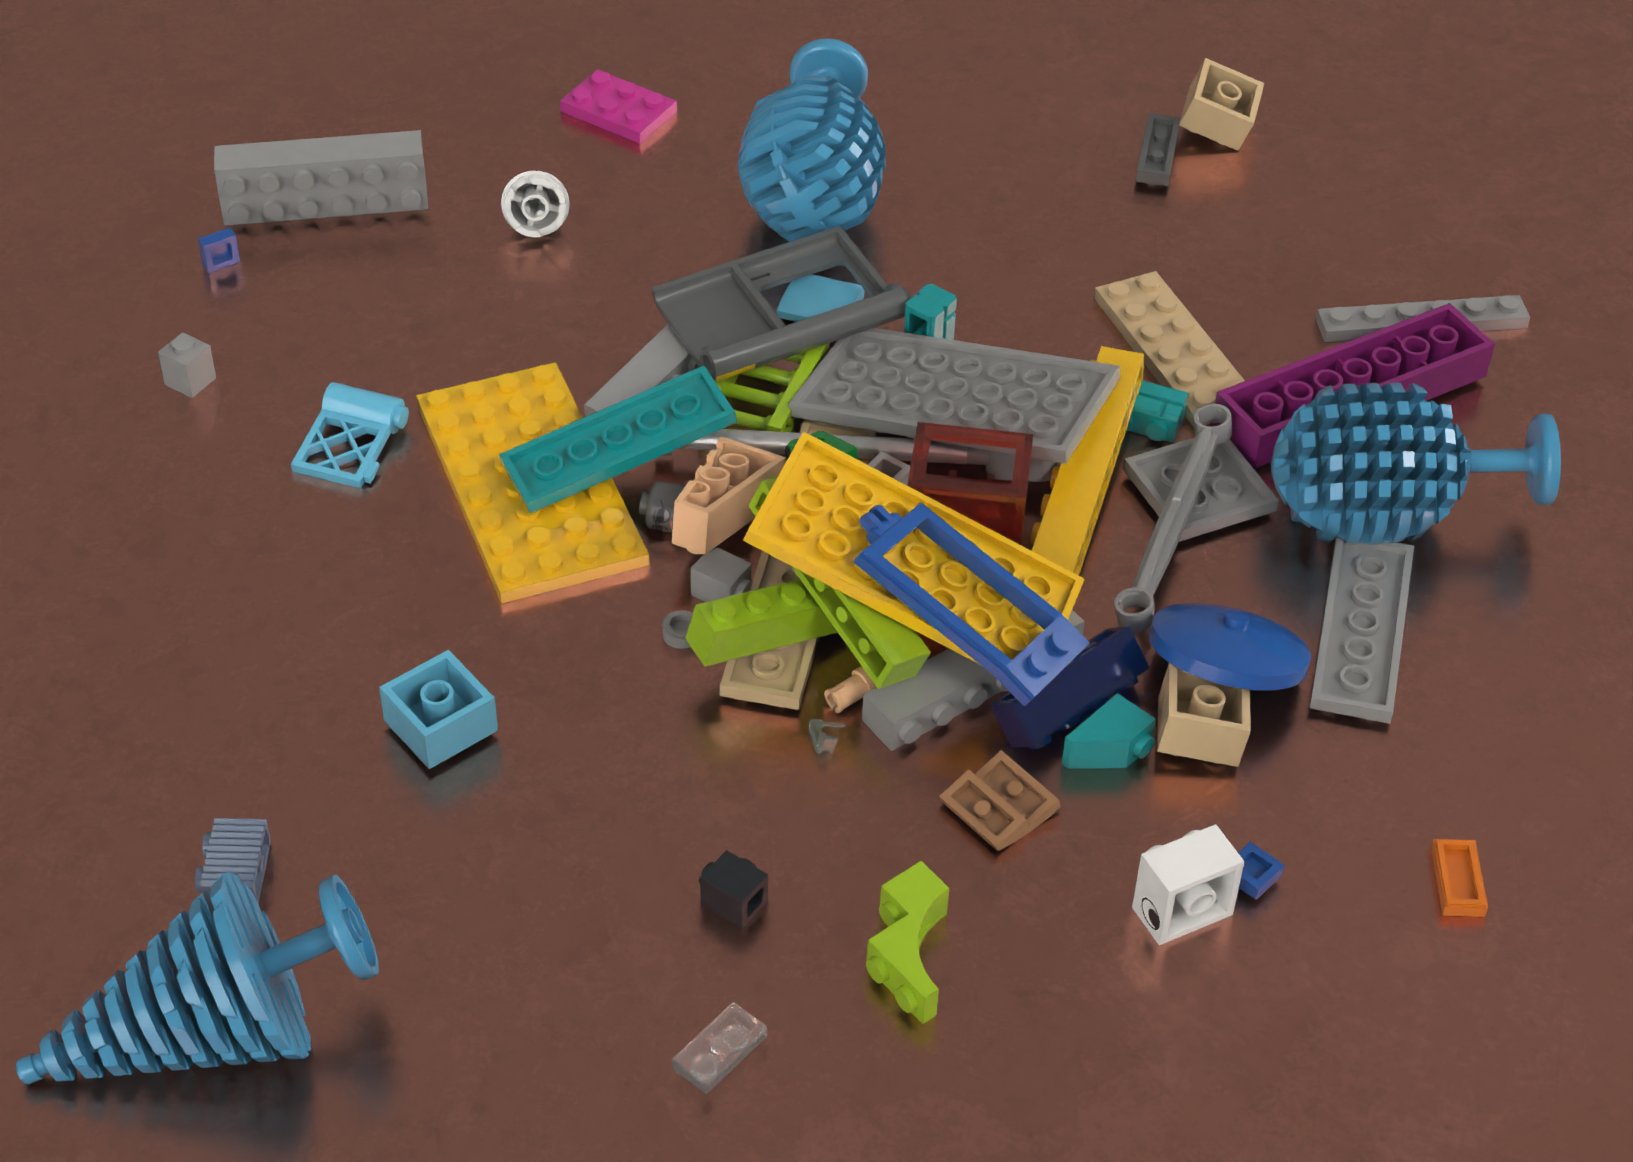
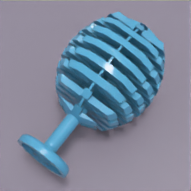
[738,39,886,242]
[1271,383,1561,545]

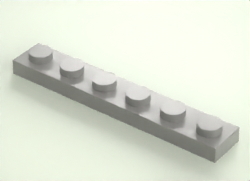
[1315,295,1531,342]

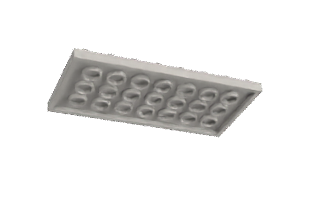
[788,328,1120,463]

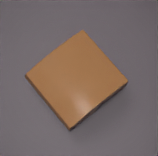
[939,750,1061,851]

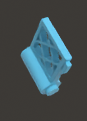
[291,382,409,489]

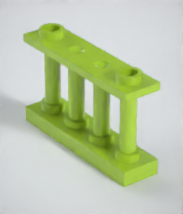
[716,343,830,455]

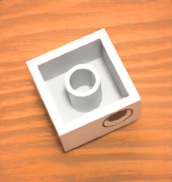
[1132,824,1245,945]

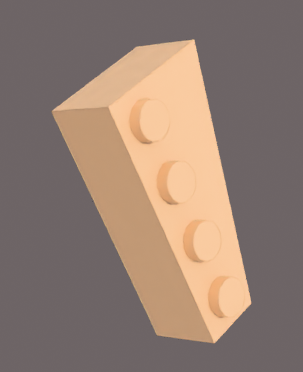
[672,437,786,555]

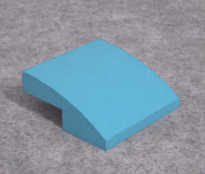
[776,274,865,322]

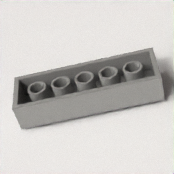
[214,130,429,226]

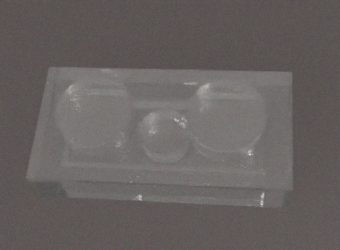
[672,1002,767,1094]

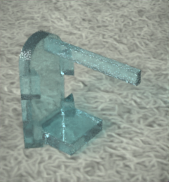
[809,719,845,755]

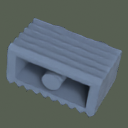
[195,818,271,904]

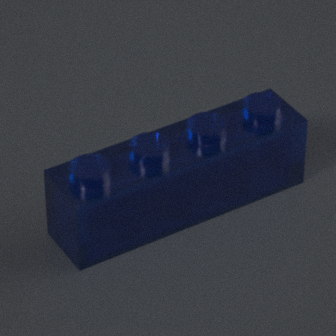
[990,625,1150,750]

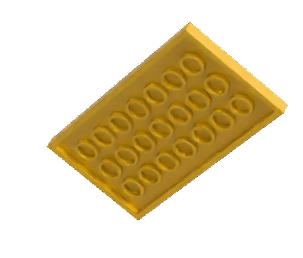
[416,362,650,604]
[743,431,1085,665]

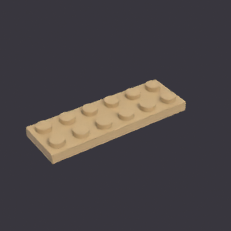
[1094,271,1245,427]

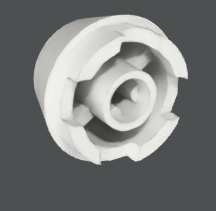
[501,171,570,237]

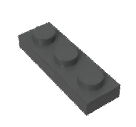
[1135,113,1181,186]

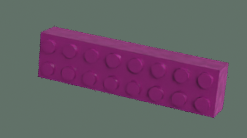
[1211,303,1495,469]

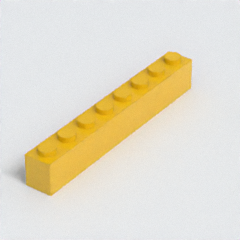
[1031,346,1144,576]

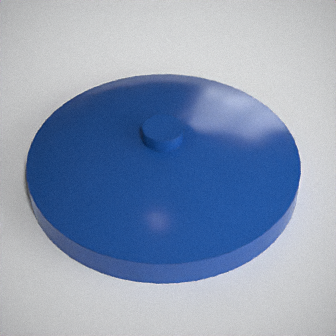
[1149,603,1311,690]

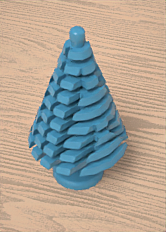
[16,871,379,1085]

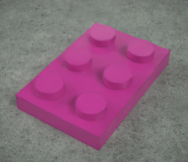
[560,69,677,144]

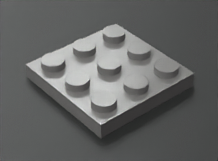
[1123,437,1279,542]

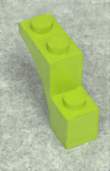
[866,861,949,1024]

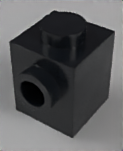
[699,850,768,929]

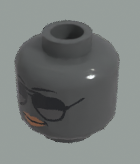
[639,481,685,534]

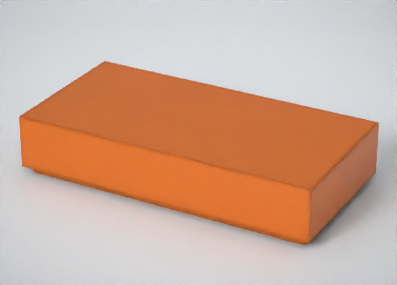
[1431,839,1488,917]

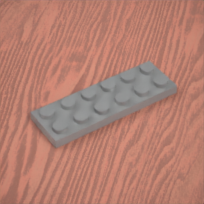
[1309,537,1414,724]

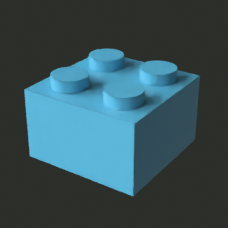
[379,650,498,769]

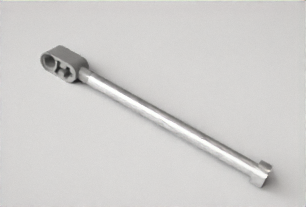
[663,429,1057,482]

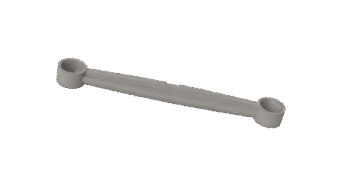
[1114,404,1232,632]

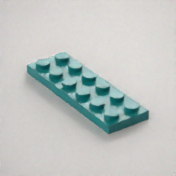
[499,365,737,513]

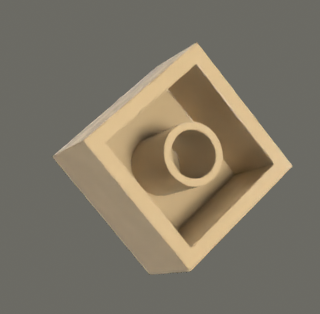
[1179,58,1264,151]
[1157,662,1251,767]

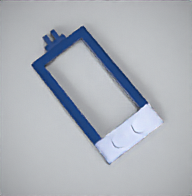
[853,503,1090,707]

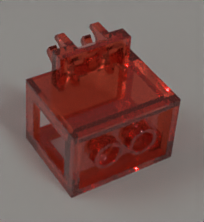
[907,422,1034,545]

